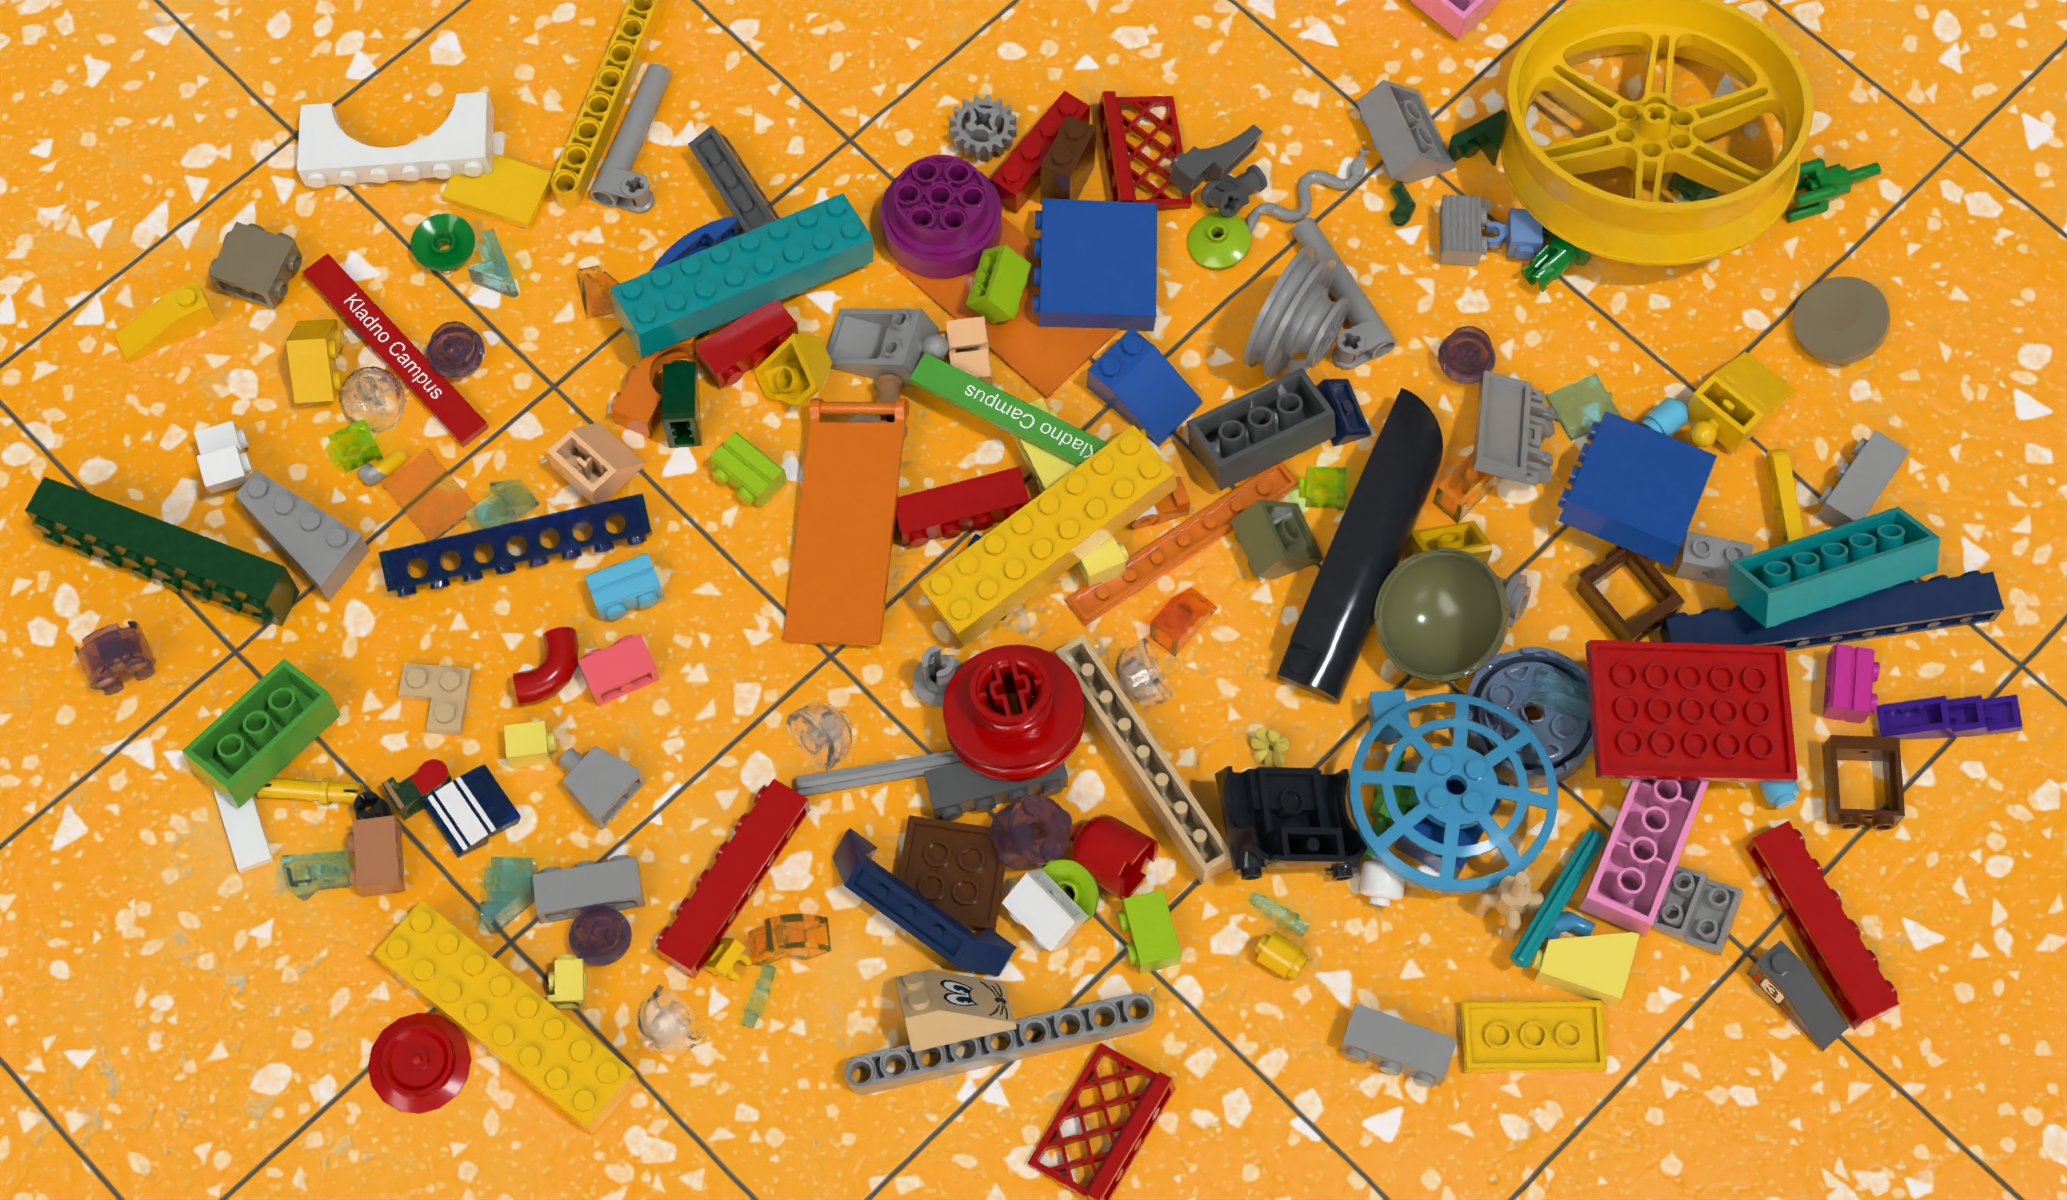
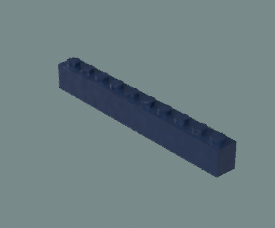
[1659,570,2004,651]

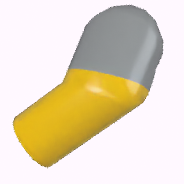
[358,448,407,485]

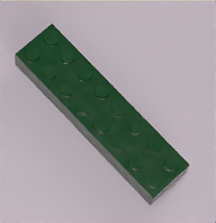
[25,476,300,627]

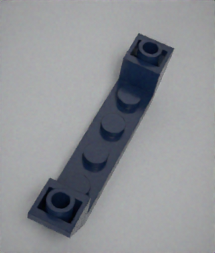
[832,828,1017,976]

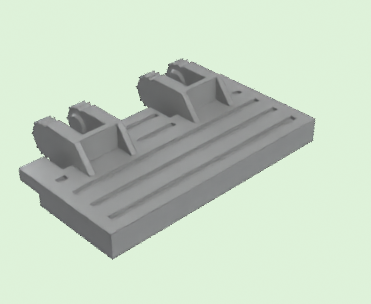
[1473,370,1555,486]

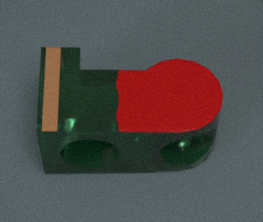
[381,759,453,821]

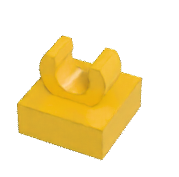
[703,938,751,981]

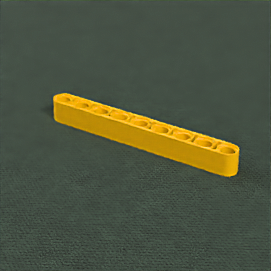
[551,0,669,210]

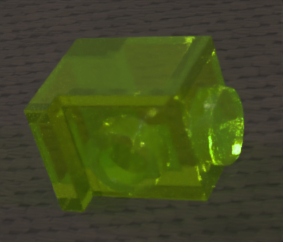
[327,419,383,473]
[1298,466,1347,511]

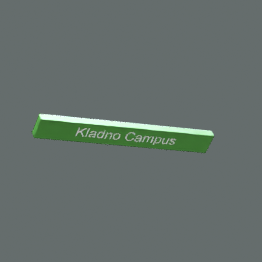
[909,352,1108,467]

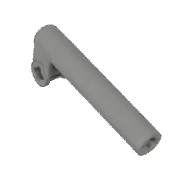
[590,63,672,214]
[1292,218,1397,370]

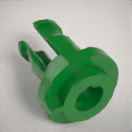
[1521,231,1591,292]

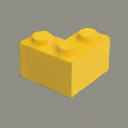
[286,319,345,403]

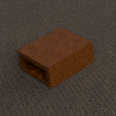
[1040,115,1096,205]

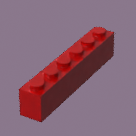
[656,779,811,979]
[1745,821,1900,1030]

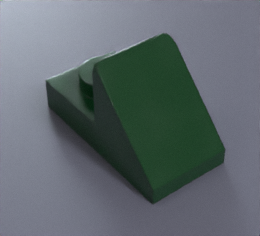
[1448,109,1507,166]

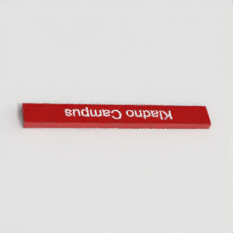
[302,253,489,448]

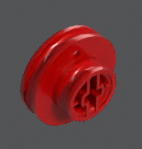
[943,644,1085,782]

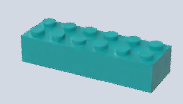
[1727,507,1940,628]

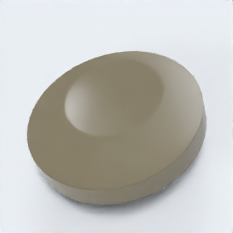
[1793,277,1890,365]

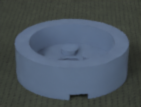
[1466,647,1593,789]

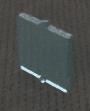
[1545,373,1622,441]

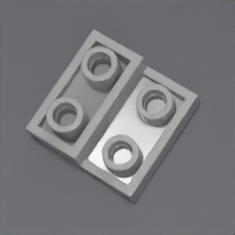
[1651,865,1744,956]

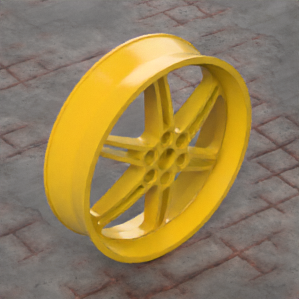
[1501,0,1814,266]

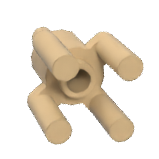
[1474,871,1544,941]

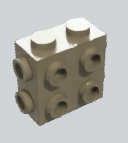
[209,222,302,309]

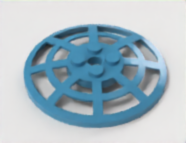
[1349,693,1558,894]

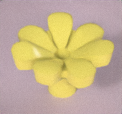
[1251,728,1289,767]

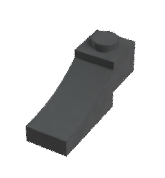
[1168,124,1263,196]

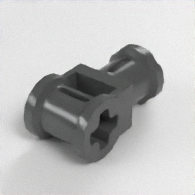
[1201,164,1267,217]

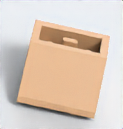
[547,422,645,509]

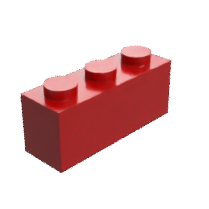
[695,299,798,389]

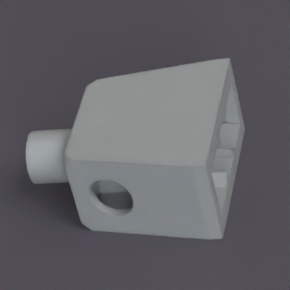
[559,746,645,831]

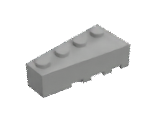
[235,470,370,602]

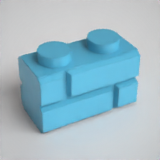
[584,552,664,621]

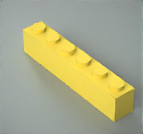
[1011,398,1129,587]

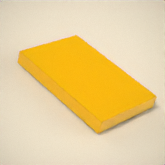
[441,153,553,230]

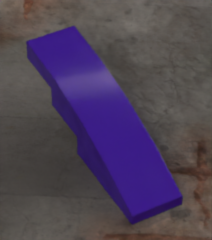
[1876,695,2023,739]

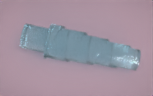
[1249,892,1310,937]
[741,964,776,1029]

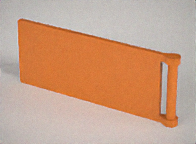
[783,398,909,645]

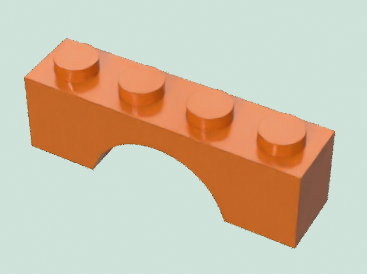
[611,331,709,438]

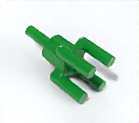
[1785,158,1881,223]

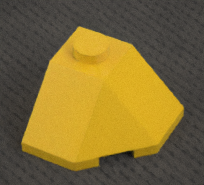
[754,334,832,406]

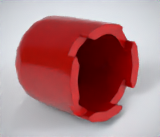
[1070,814,1159,899]

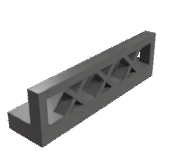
[688,125,780,232]

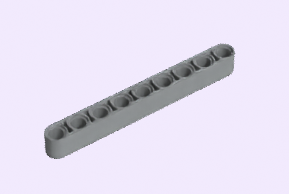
[845,993,1155,1095]

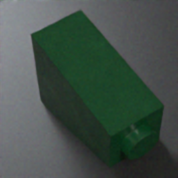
[662,360,702,448]

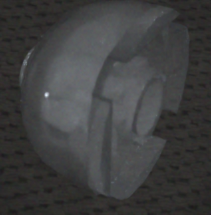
[339,366,407,433]
[1115,638,1175,707]
[787,702,852,771]
[637,985,707,1056]

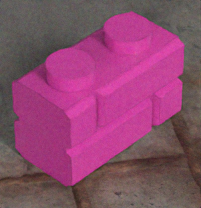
[1823,644,1880,724]

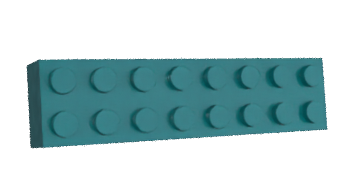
[610,193,873,358]

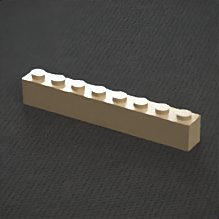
[1055,634,1232,885]

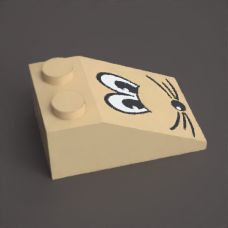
[895,970,1017,1052]

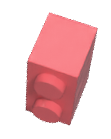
[578,634,660,707]

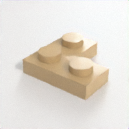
[398,663,473,736]

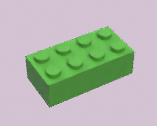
[182,658,340,808]

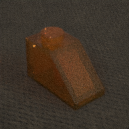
[1149,587,1217,657]

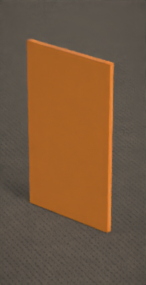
[896,203,1120,399]

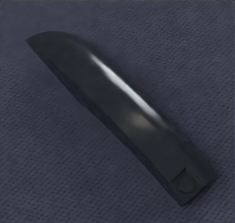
[1277,388,1443,704]

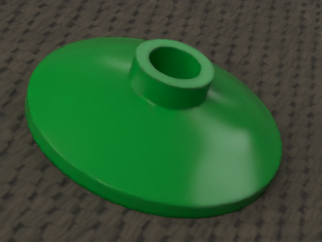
[411,214,475,271]

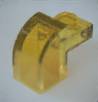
[748,913,832,966]

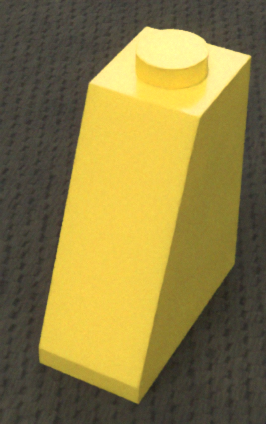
[1532,932,1640,1008]

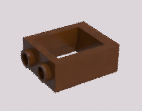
[1576,546,1685,641]
[1822,735,1905,830]

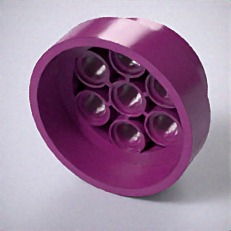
[881,155,1002,278]

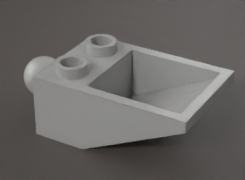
[827,309,948,385]

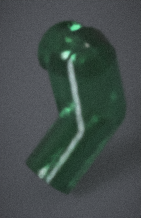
[1389,182,1416,226]

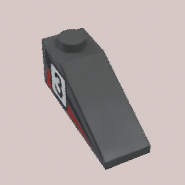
[1747,940,1848,1052]

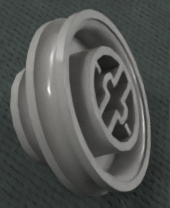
[1243,245,1351,378]

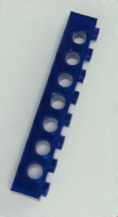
[379,493,653,597]

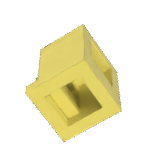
[548,954,588,1010]

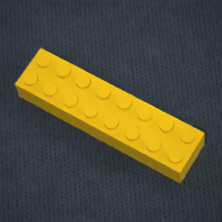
[919,425,1178,647]
[373,900,639,1136]

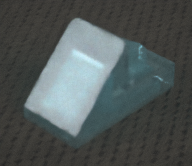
[468,228,519,298]
[465,478,540,542]
[279,850,352,901]

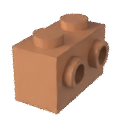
[348,815,405,897]

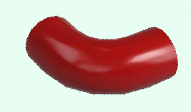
[513,627,579,706]

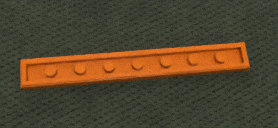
[1066,462,1300,626]

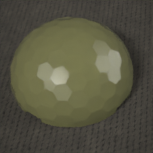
[1374,548,1509,683]

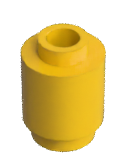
[1255,931,1309,980]

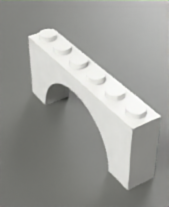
[297,92,494,188]

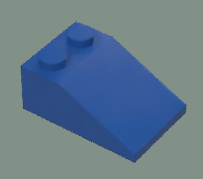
[1087,327,1203,447]

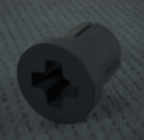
[354,791,392,820]

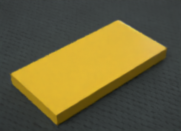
[1459,1000,1607,1073]

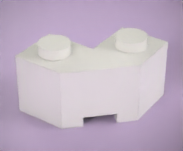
[194,421,253,494]

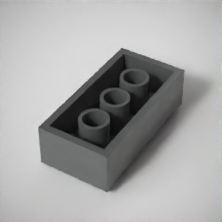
[1187,368,1336,491]

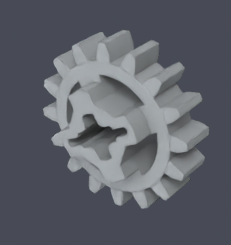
[949,94,1017,160]

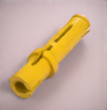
[257,778,364,805]

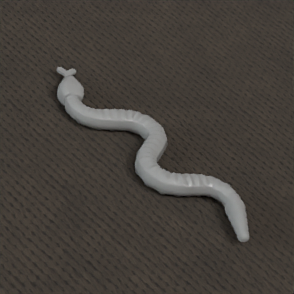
[1246,147,1370,234]

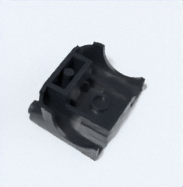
[1215,766,1368,881]

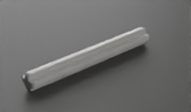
[796,750,961,796]

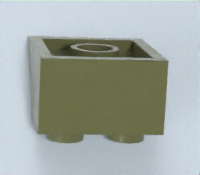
[1230,500,1324,579]

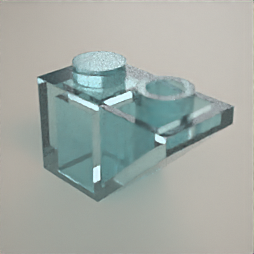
[480,856,538,934]

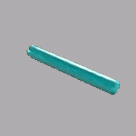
[1510,829,1605,969]

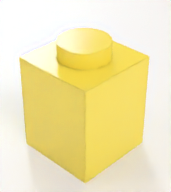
[504,720,557,769]

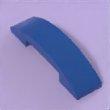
[650,216,741,271]

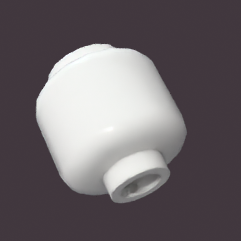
[1359,855,1406,907]

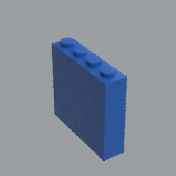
[1033,198,1157,331]
[1557,411,1717,567]

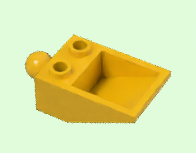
[1687,351,1796,454]

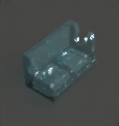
[1527,666,1591,722]

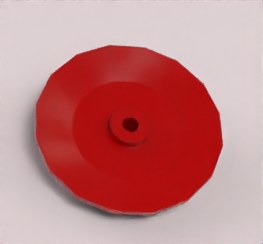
[368,1013,472,1114]

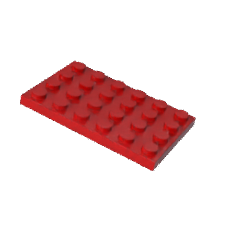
[1585,640,1798,783]

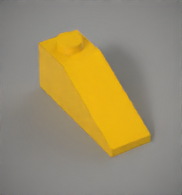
[115,280,218,363]

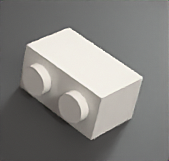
[1002,868,1089,952]

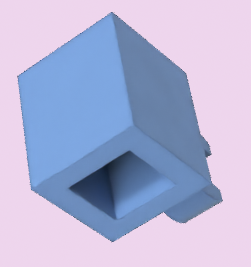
[1485,208,1543,261]

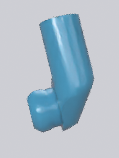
[1546,911,1595,939]

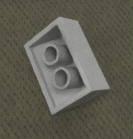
[1356,80,1455,183]

